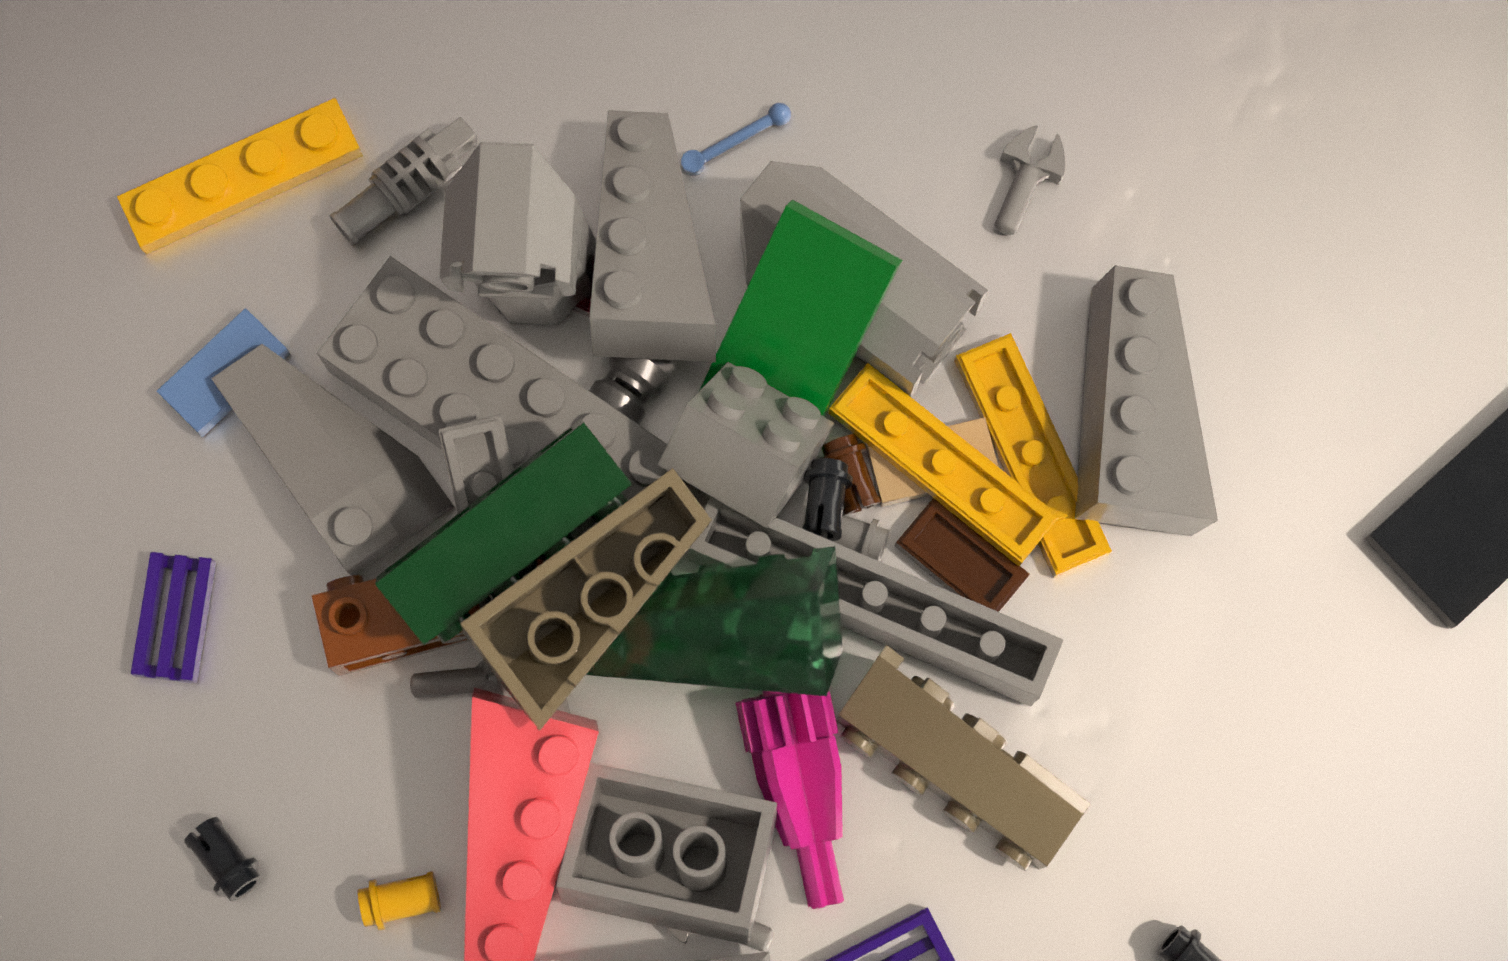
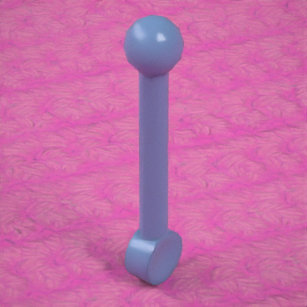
[681,102,791,176]

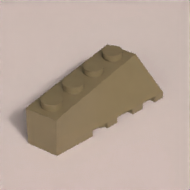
[460,468,712,731]
[836,645,1091,871]

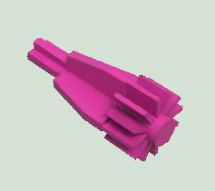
[735,676,844,909]

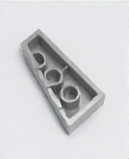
[589,110,716,362]
[1075,265,1218,536]

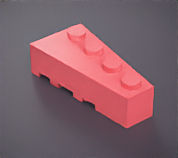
[464,687,599,961]

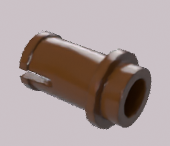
[821,434,881,516]

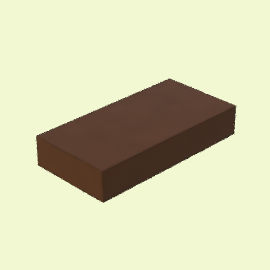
[895,498,1030,612]

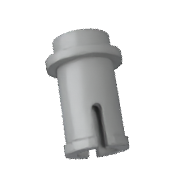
[823,515,890,561]

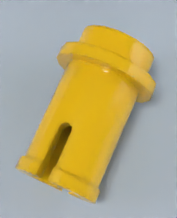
[357,871,441,931]

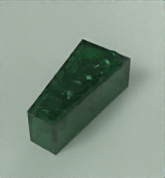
[586,546,842,696]

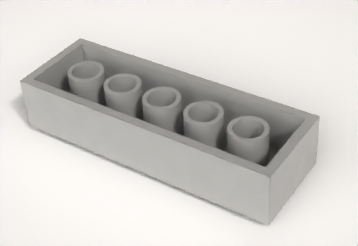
[317,256,688,539]

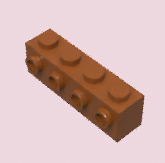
[311,556,544,676]

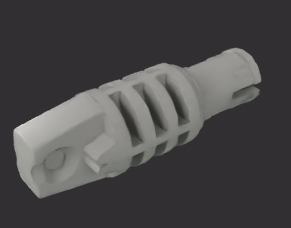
[329,117,477,246]

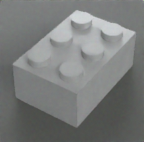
[556,762,777,945]

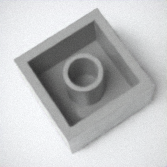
[657,362,834,528]

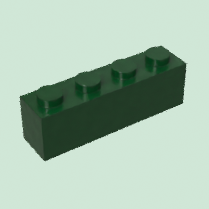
[375,419,632,645]

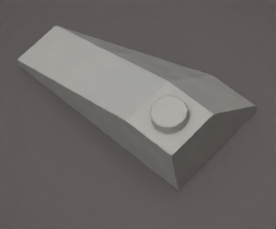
[211,344,454,575]

